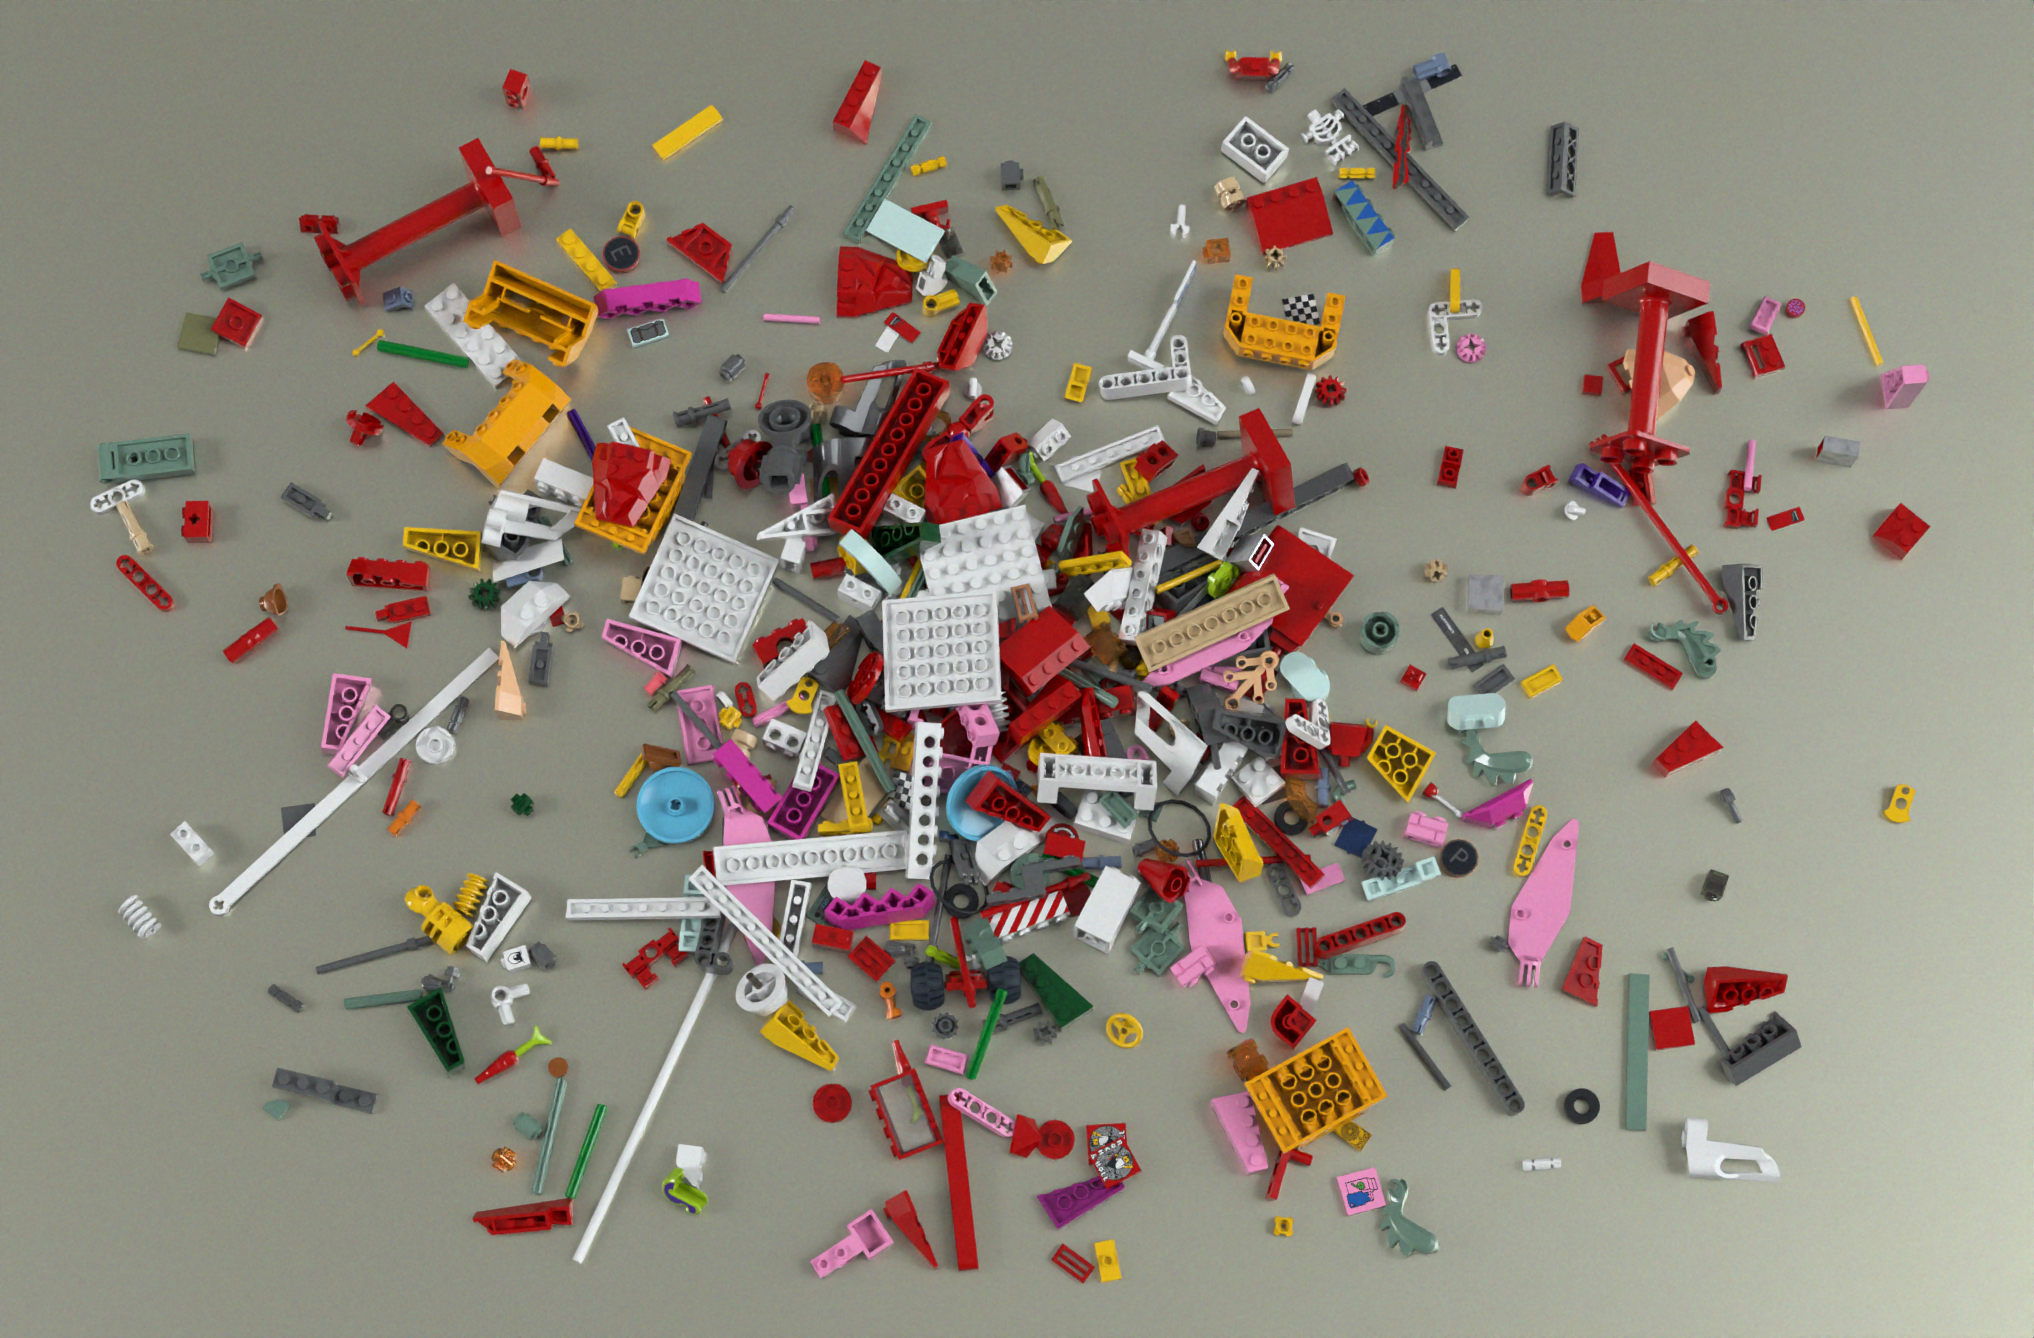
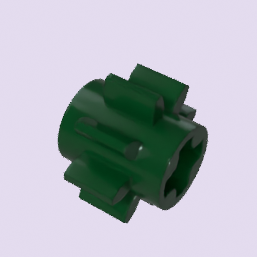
[510,793,534,817]

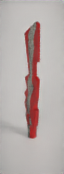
[1392,105,1412,189]

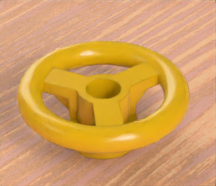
[1106,1013,1143,1048]

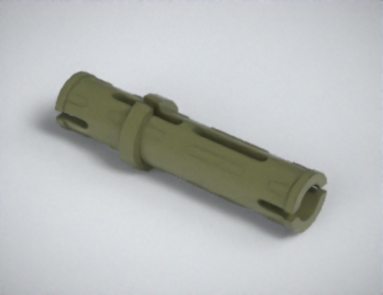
[1033,176,1065,230]
[647,664,696,713]

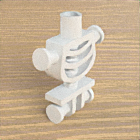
[1301,109,1359,166]

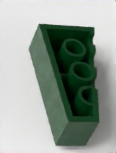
[872,522,941,565]
[1019,953,1094,1032]
[407,987,465,1078]

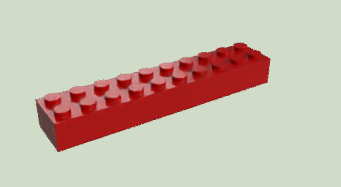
[827,367,951,540]

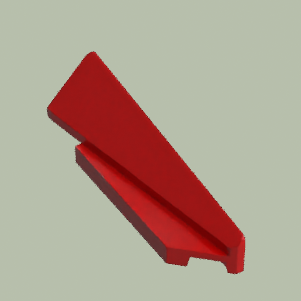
[1079,687,1108,758]
[473,1198,573,1235]

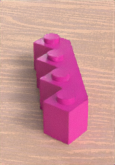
[593,278,701,320]
[824,883,935,930]

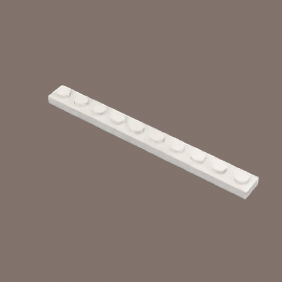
[689,865,843,1017]

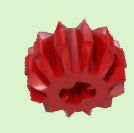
[1314,375,1347,408]

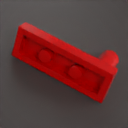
[1265,1149,1313,1201]

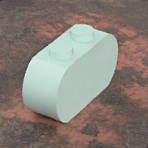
[1278,652,1330,706]
[1447,693,1506,730]

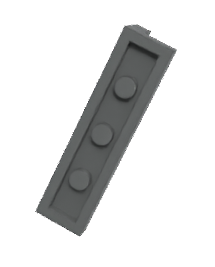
[1400,76,1443,151]
[1547,122,1579,198]

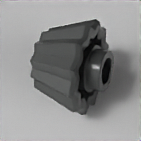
[932,1012,959,1040]

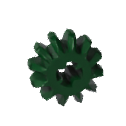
[468,578,501,611]

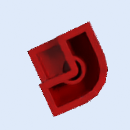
[1271,994,1317,1050]

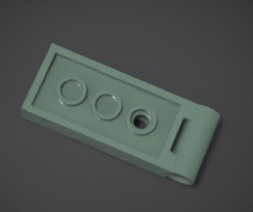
[97,433,195,484]

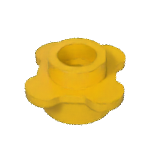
[1273,1216,1294,1237]

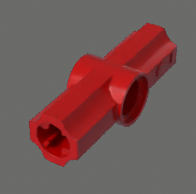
[1510,579,1570,602]

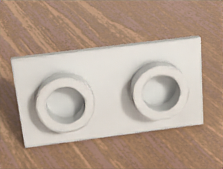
[877,798,909,834]

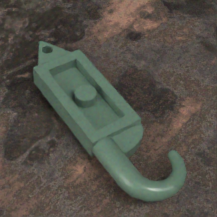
[1050,506,1086,578]
[1318,954,1396,978]

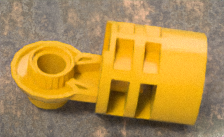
[405,885,474,955]

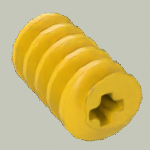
[452,873,489,918]

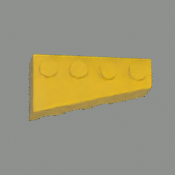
[403,527,483,573]

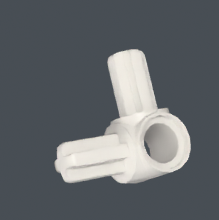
[491,984,529,1025]

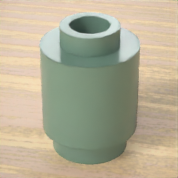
[513,1112,543,1141]

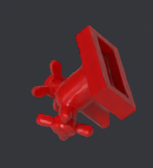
[911,200,951,240]

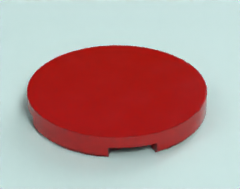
[847,651,884,705]

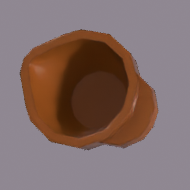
[259,583,288,616]

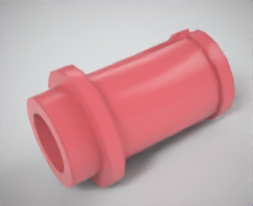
[643,671,667,696]

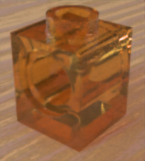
[1202,238,1231,264]

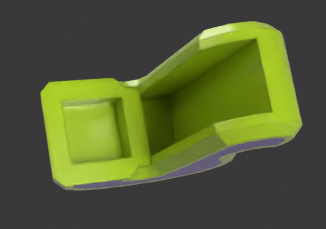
[662,1168,708,1215]

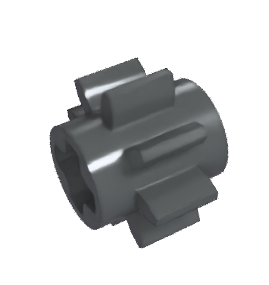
[1033,1021,1057,1046]

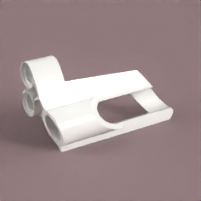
[481,489,581,547]
[1135,691,1208,796]
[1681,1117,1780,1182]

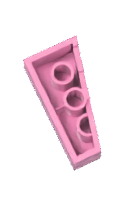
[1881,364,1929,409]
[601,619,683,679]
[321,673,372,755]
[1210,1091,1268,1176]

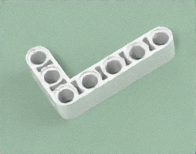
[1099,335,1192,400]

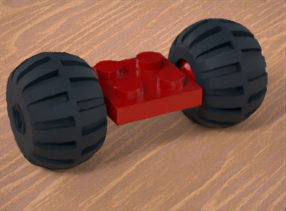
[910,956,1021,1011]

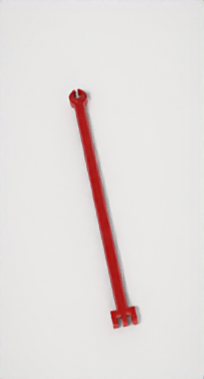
[1588,434,1729,615]

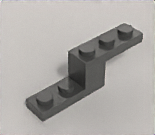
[986,855,1081,907]
[272,1068,378,1114]

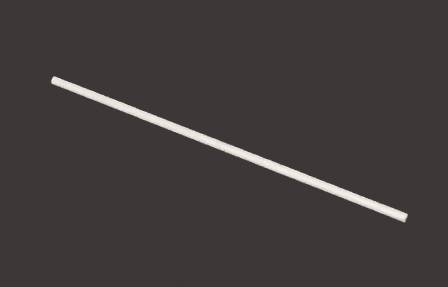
[572,921,738,1264]

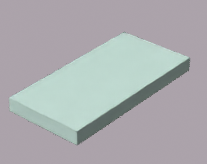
[866,199,945,263]

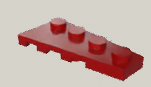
[365,381,444,448]

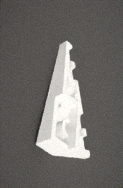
[1197,468,1261,562]
[757,494,836,541]

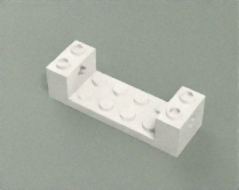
[838,493,926,612]
[1037,753,1157,810]

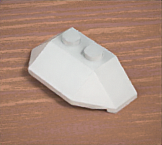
[501,581,570,648]
[975,821,1046,886]

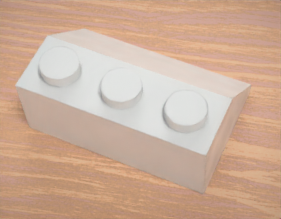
[1084,567,1134,612]

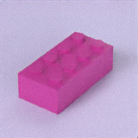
[767,764,840,840]

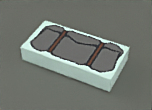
[627,318,669,348]

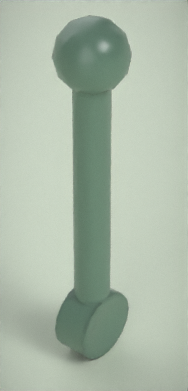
[1662,953,1695,983]

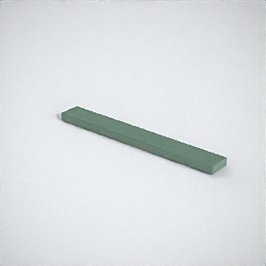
[843,114,932,244]
[1625,973,1650,1131]

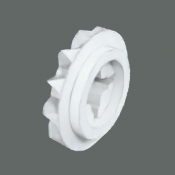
[983,331,1013,360]

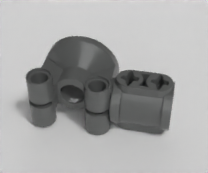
[758,400,812,494]

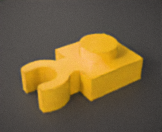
[1244,931,1280,953]

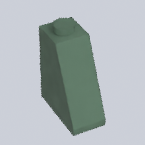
[944,255,998,306]

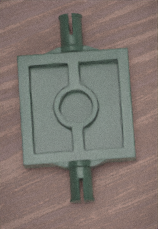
[200,242,263,290]
[1129,886,1183,934]
[1130,922,1186,976]

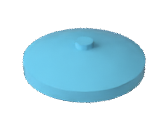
[946,764,1018,841]
[636,767,715,844]

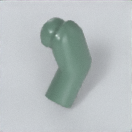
[1333,780,1356,803]

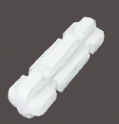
[1522,1157,1561,1171]

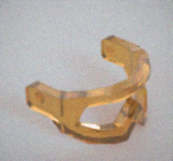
[924,410,951,442]

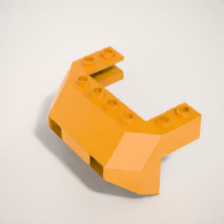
[463,260,599,367]
[442,359,571,489]

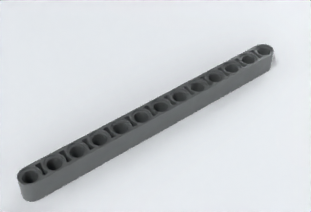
[1159,463,1356,576]

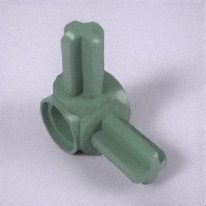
[1015,453,1035,487]

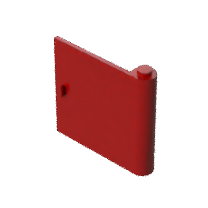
[1224,525,1355,647]

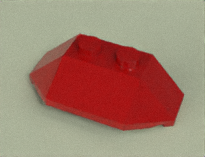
[937,303,988,371]

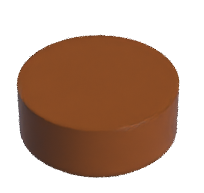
[548,1057,569,1078]

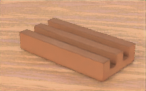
[1010,583,1038,623]

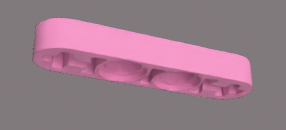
[948,1088,1015,1138]

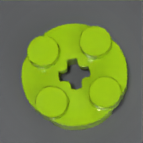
[1207,561,1239,599]

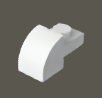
[916,255,948,296]

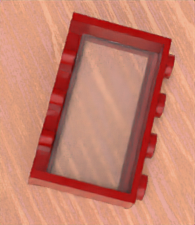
[868,1068,944,1160]

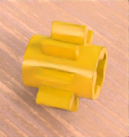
[718,706,742,730]

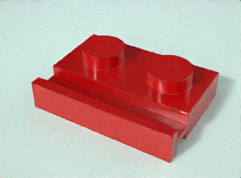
[847,935,896,983]

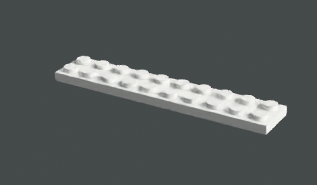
[713,830,908,886]

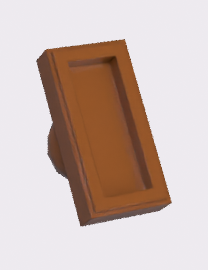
[641,743,682,772]

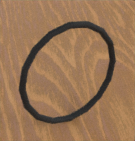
[1148,799,1211,857]
[929,859,989,915]

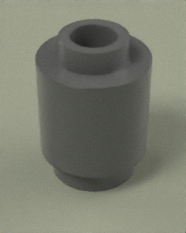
[718,354,746,382]
[528,941,557,971]

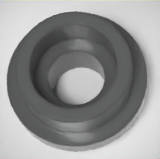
[1489,935,1508,952]

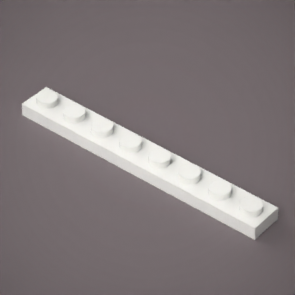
[566,897,721,920]

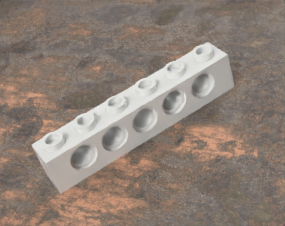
[1118,529,1167,646]

